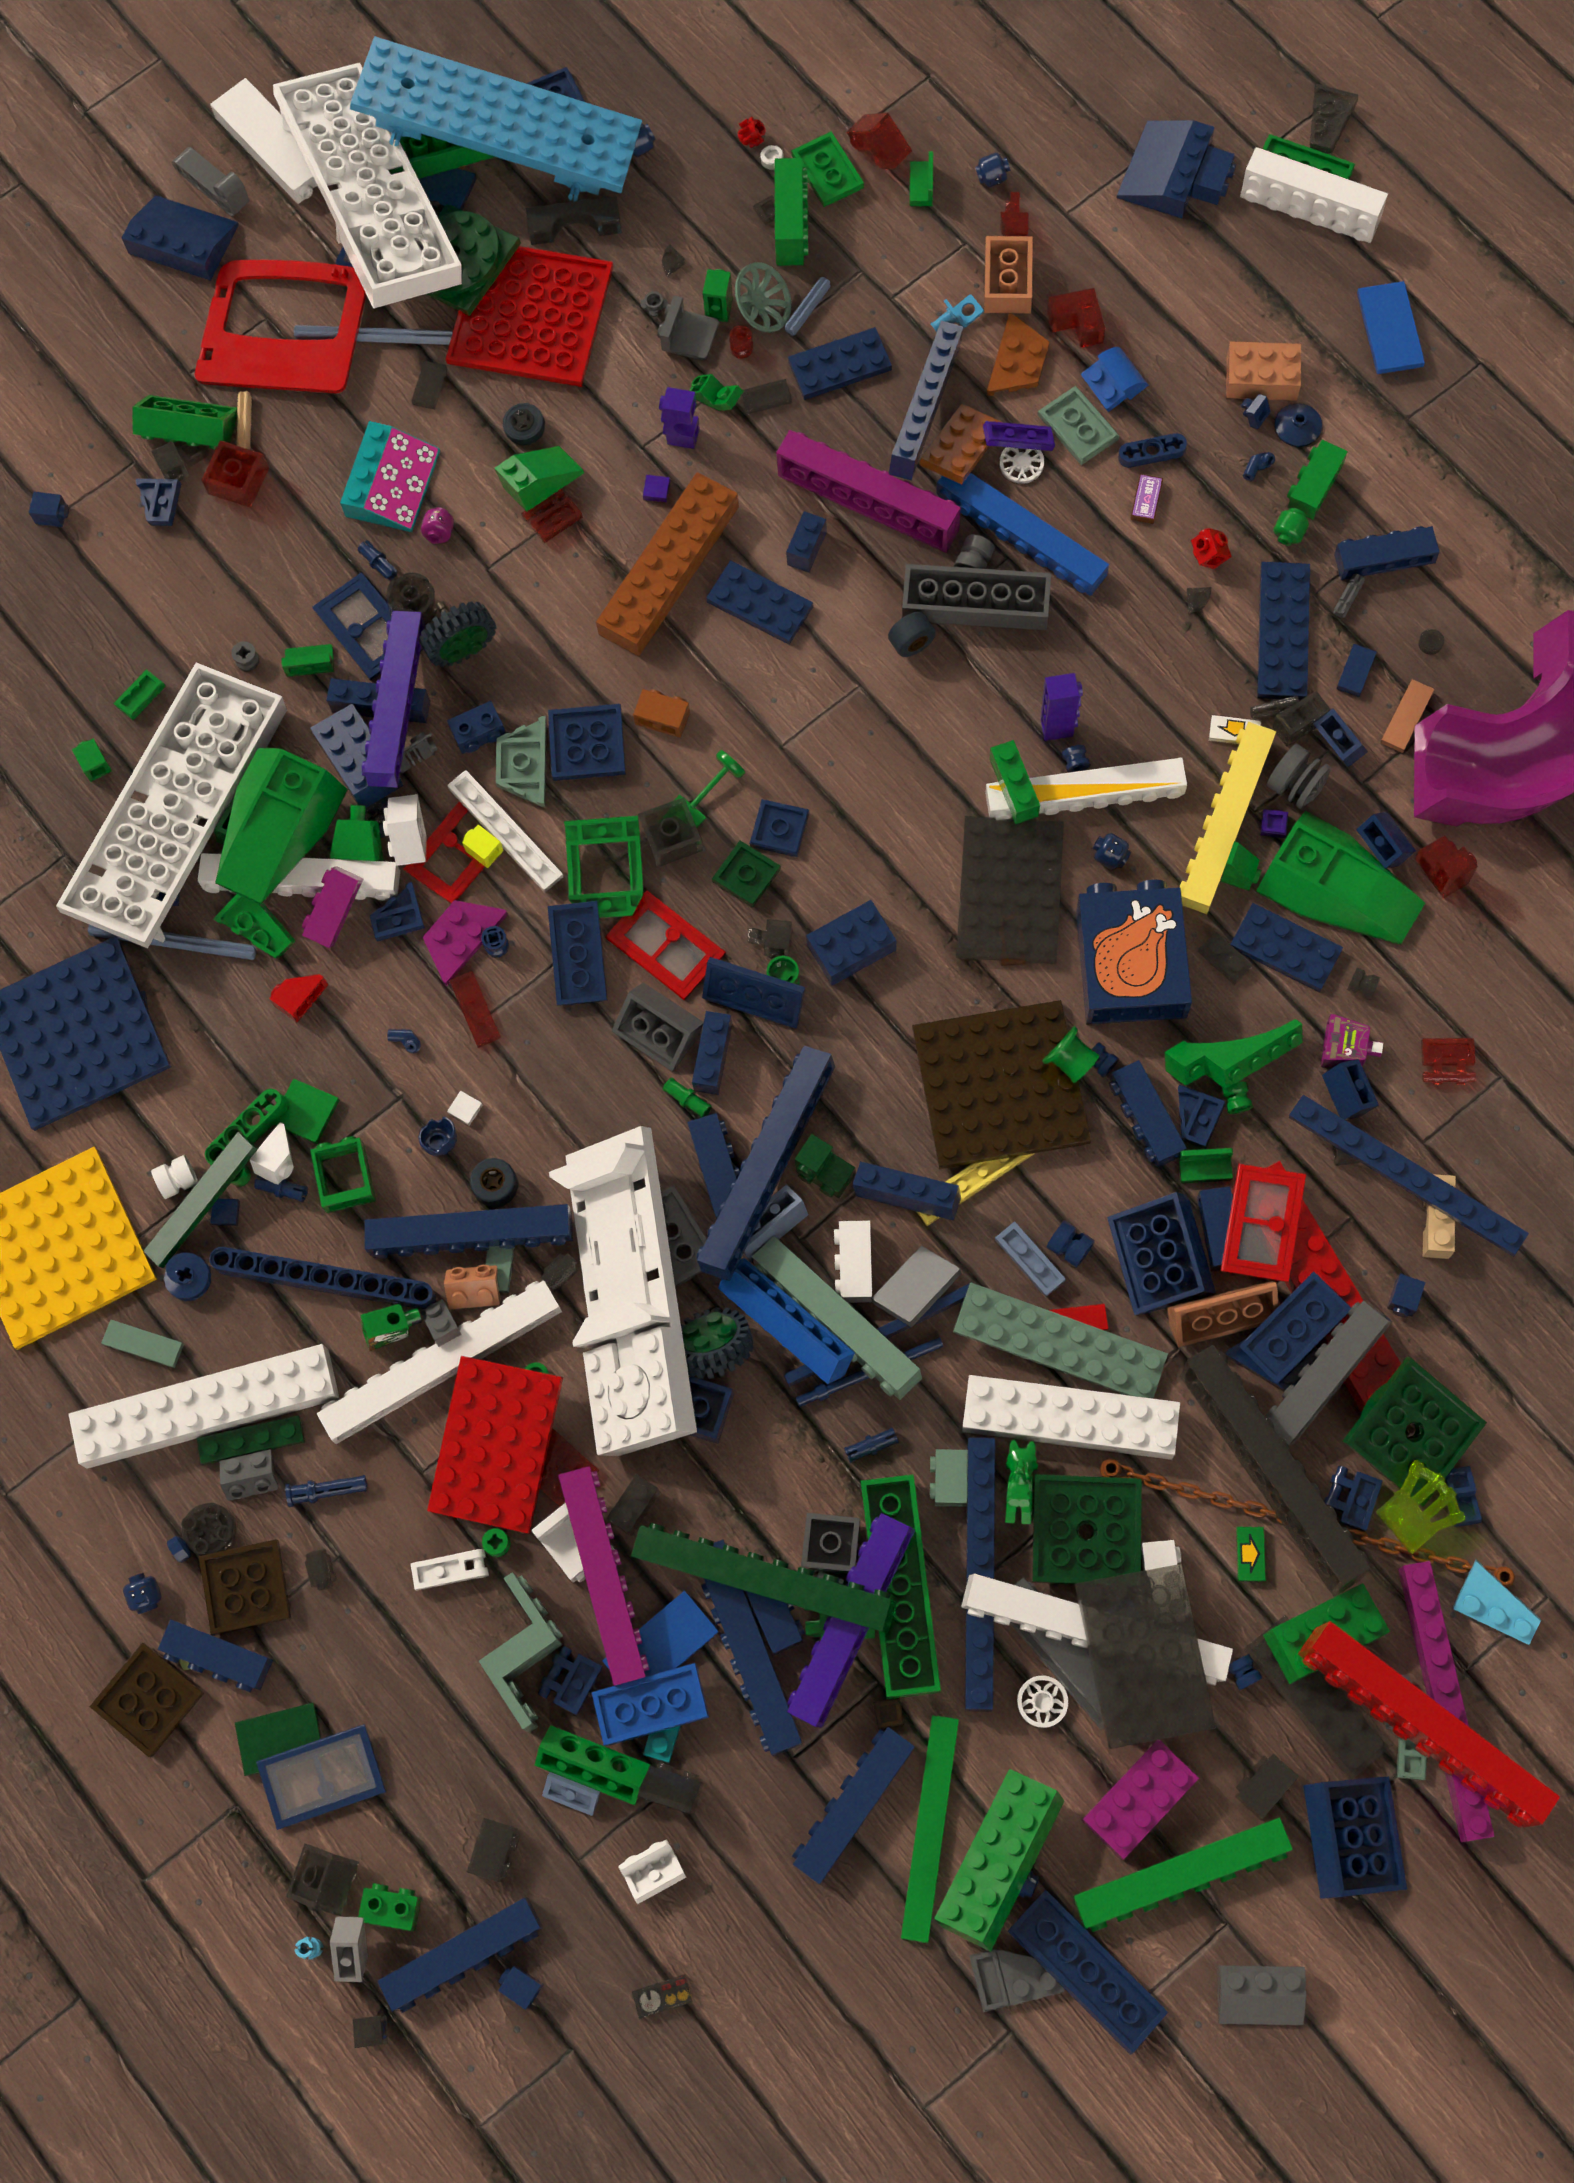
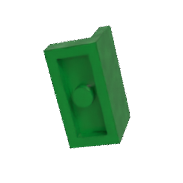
[910,151,933,206]
[281,644,334,677]
[1178,1148,1233,1184]

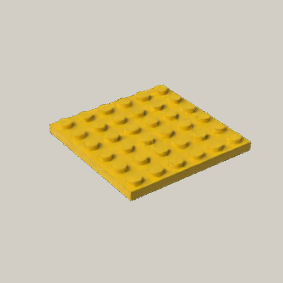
[0,1146,157,1350]

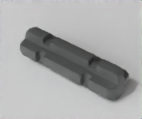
[1333,573,1365,618]

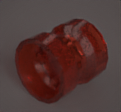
[729,326,753,359]

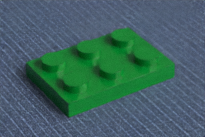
[791,131,864,207]

